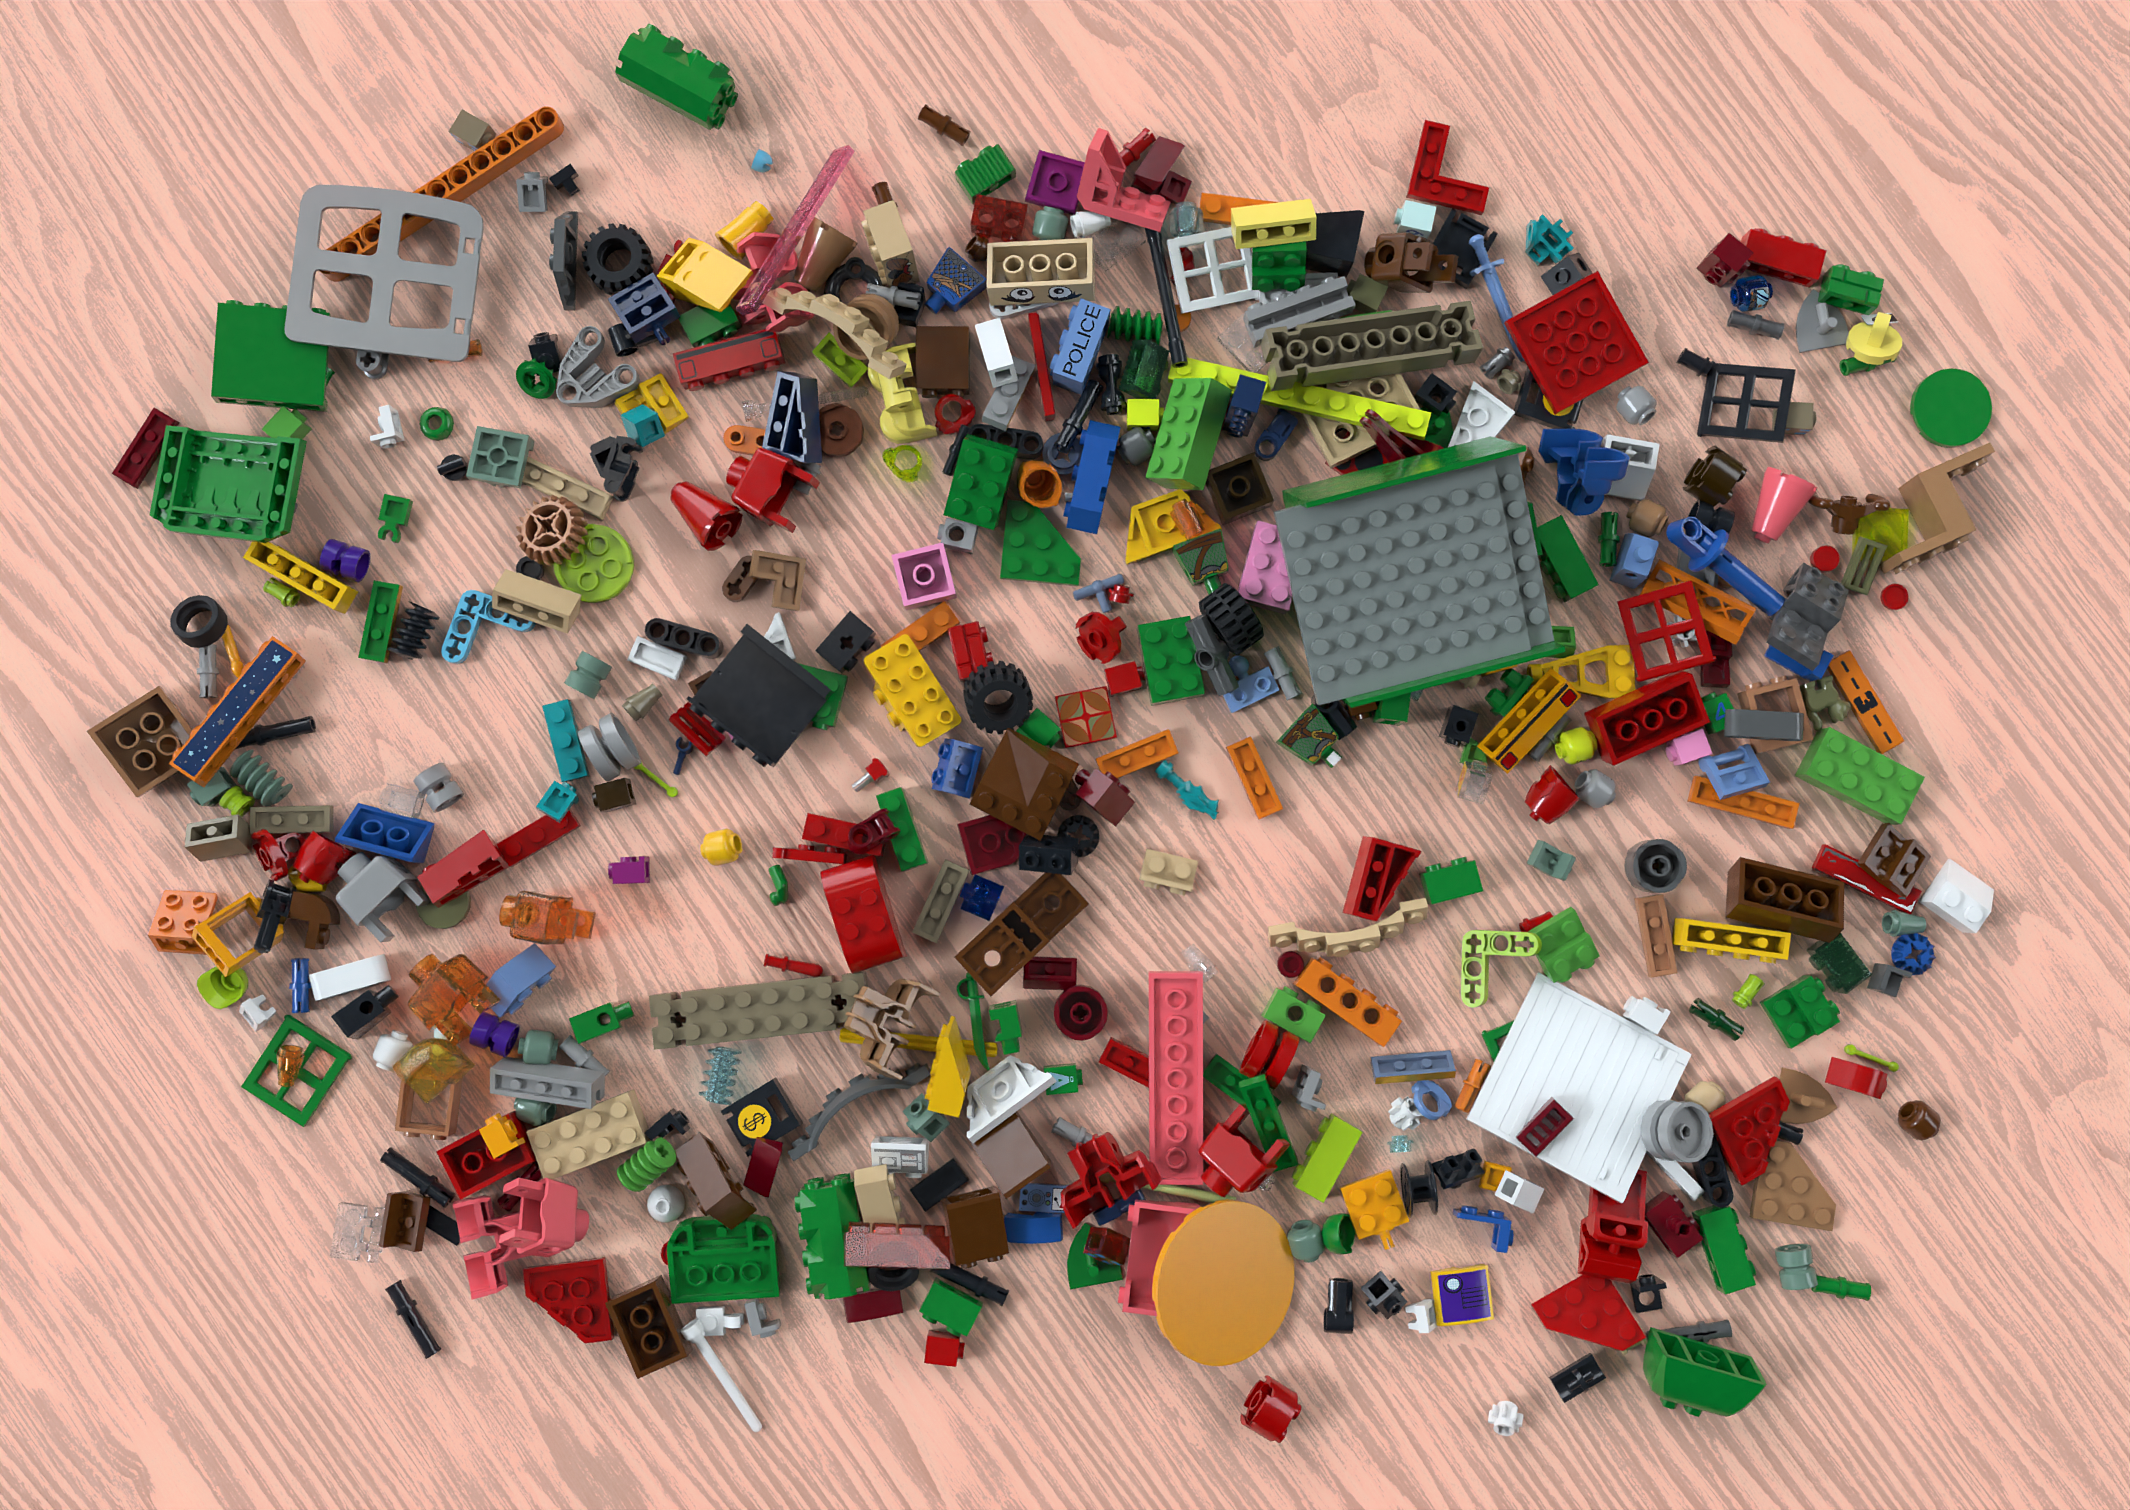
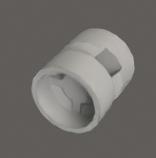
[413,763,464,813]

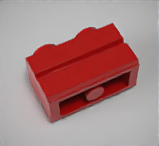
[947,621,994,682]

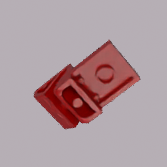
[1578,1169,1648,1284]

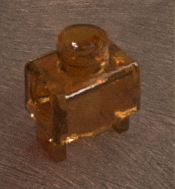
[499,891,596,945]
[408,953,500,1046]

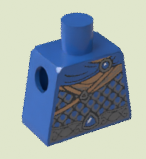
[924,247,987,314]

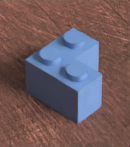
[478,943,556,1018]

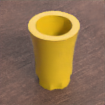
[715,201,774,260]

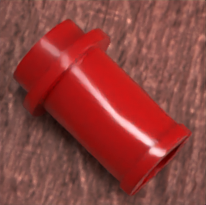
[1519,911,1553,932]

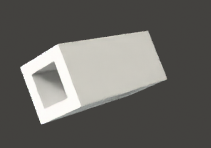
[975,318,1018,388]

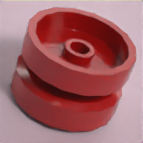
[1239,1020,1300,1090]

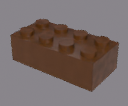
[1726,857,1844,943]

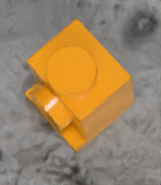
[479,1113,525,1159]

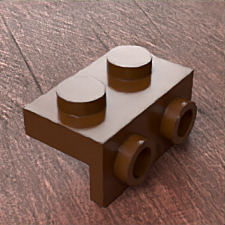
[379,1191,431,1252]

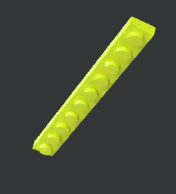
[1168,358,1431,441]

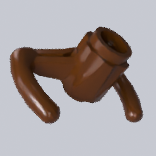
[1808,492,1890,535]

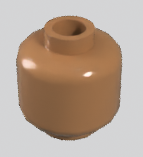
[1626,499,1669,538]

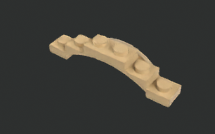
[761,288,907,379]
[1268,898,1428,957]

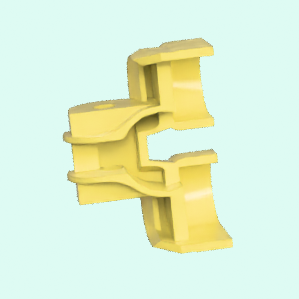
[868,343,938,444]

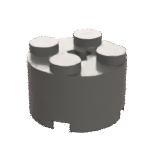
[1624,839,1687,893]

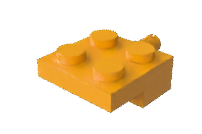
[1339,1169,1409,1250]

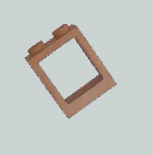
[1737,675,1814,754]
[395,1064,464,1140]

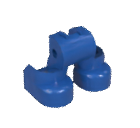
[1538,428,1630,516]

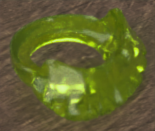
[882,445,923,483]

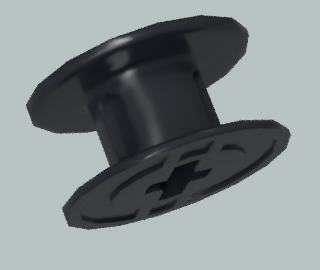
[1400,1160,1438,1218]

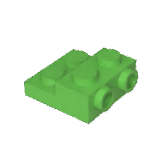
[1528,907,1600,983]

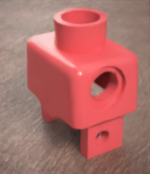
[499,1178,589,1257]

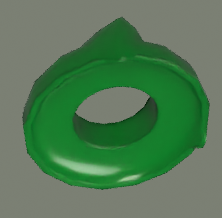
[419,407,454,441]

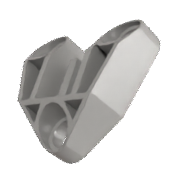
[556,326,640,408]

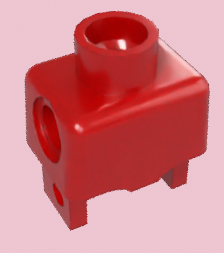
[726,448,820,533]
[1199,1104,1291,1198]

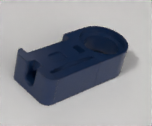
[1254,408,1298,461]
[1093,1188,1146,1226]

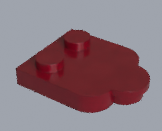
[957,815,1026,875]

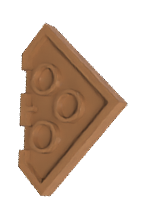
[1749,1140,1836,1231]

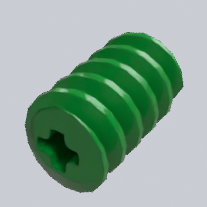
[1107,306,1163,347]

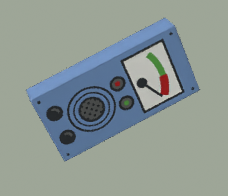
[1019,1183,1068,1213]

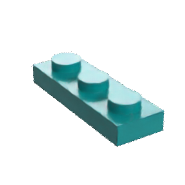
[542,699,590,782]

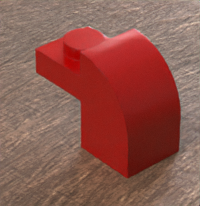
[1825,1057,1888,1099]

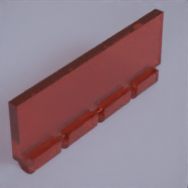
[844,1222,950,1270]

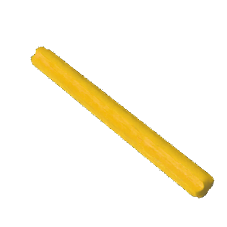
[839,1028,998,1058]

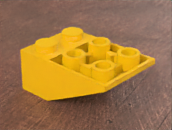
[657,238,753,312]
[925,1016,971,1118]

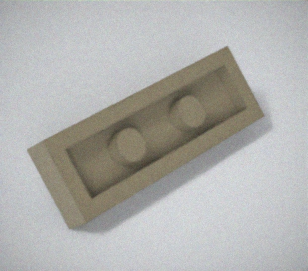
[250,805,333,834]
[912,859,970,943]

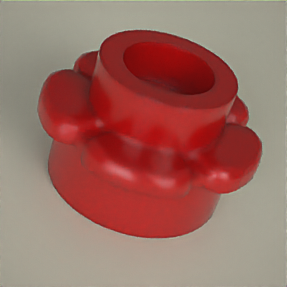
[1108,584,1134,604]

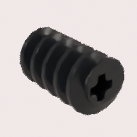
[388,601,440,660]

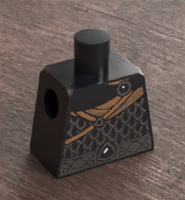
[331,985,399,1039]

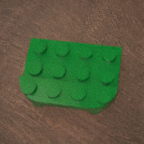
[667,1214,781,1304]

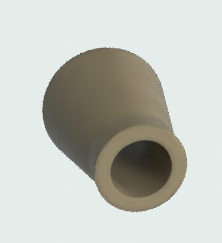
[622,684,663,721]

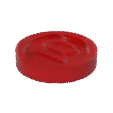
[1880,584,1909,610]

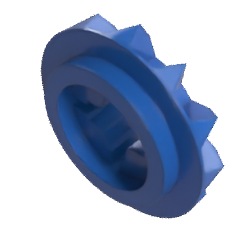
[1891,933,1936,975]

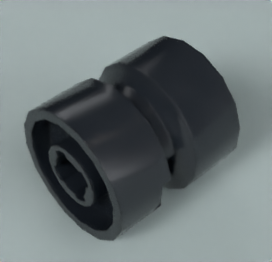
[1688,500,1735,534]

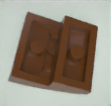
[1857,823,1931,897]

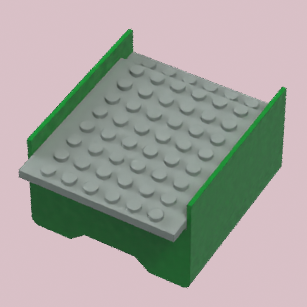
[1274,436,1566,708]

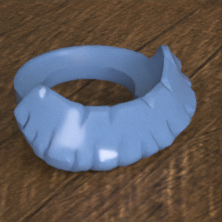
[1411,1080,1452,1120]

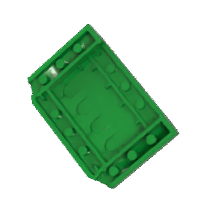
[149,425,307,543]

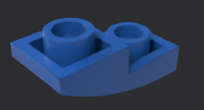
[1004,1212,1063,1244]

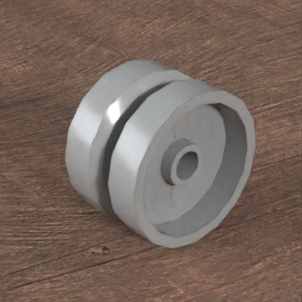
[578,713,641,782]
[1641,1100,1713,1163]

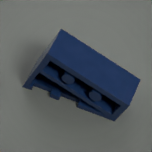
[762,371,822,463]

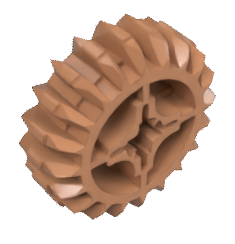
[516,495,588,566]

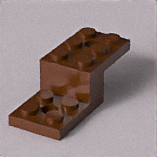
[954,873,1089,997]

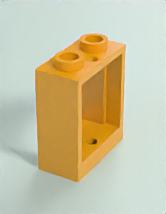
[192,892,284,977]

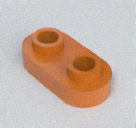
[723,425,766,456]

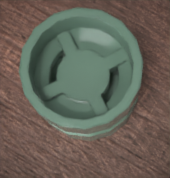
[564,651,612,699]
[1775,1244,1818,1290]

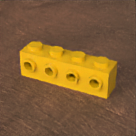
[1672,918,1791,964]

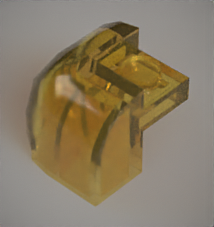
[393,1037,475,1103]

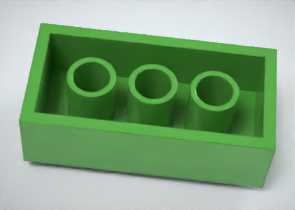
[1145,378,1232,490]
[1795,727,1925,825]

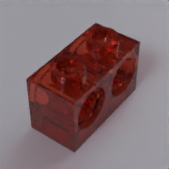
[970,194,1028,242]

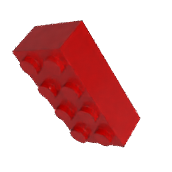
[1584,671,1710,766]

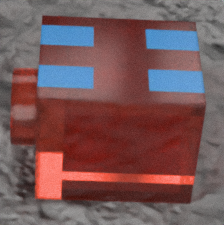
[1083,1227,1131,1265]

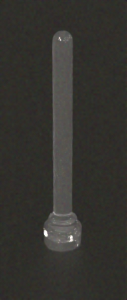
[742,386,869,422]

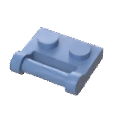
[1698,744,1770,800]

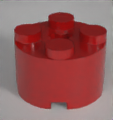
[1240,1375,1302,1443]

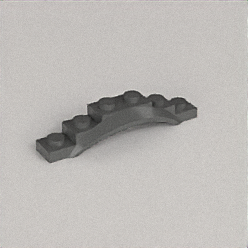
[788,1063,931,1161]

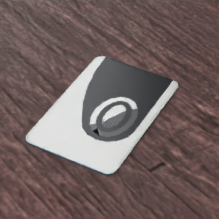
[1861,313,1898,325]

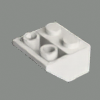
[1601,434,1660,501]

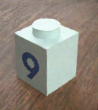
[1394,200,1436,239]

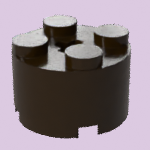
[1683,446,1747,506]

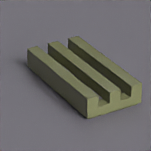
[1841,537,1887,595]

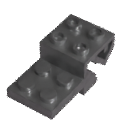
[1766,562,1849,671]

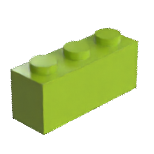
[1292,1113,1363,1203]

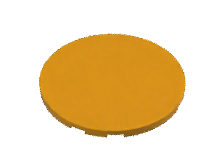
[1152,1199,1294,1366]

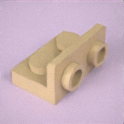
[1139,849,1198,896]

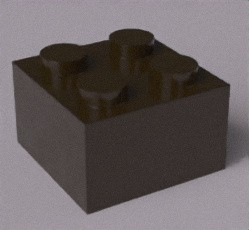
[1205,452,1274,526]

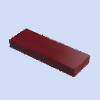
[112,408,180,489]

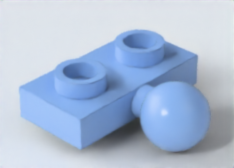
[1223,655,1279,713]

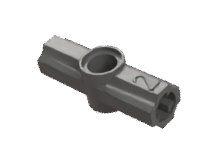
[1185,614,1239,696]

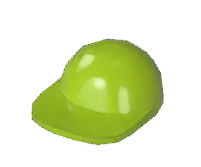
[197,966,248,1009]

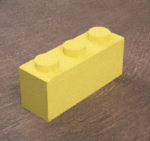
[1231,199,1316,249]

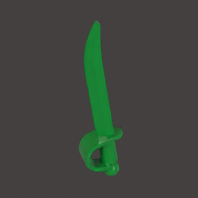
[957,972,990,1071]

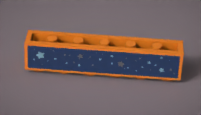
[169,636,306,787]

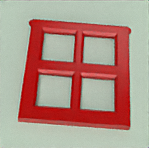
[1617,580,1717,682]

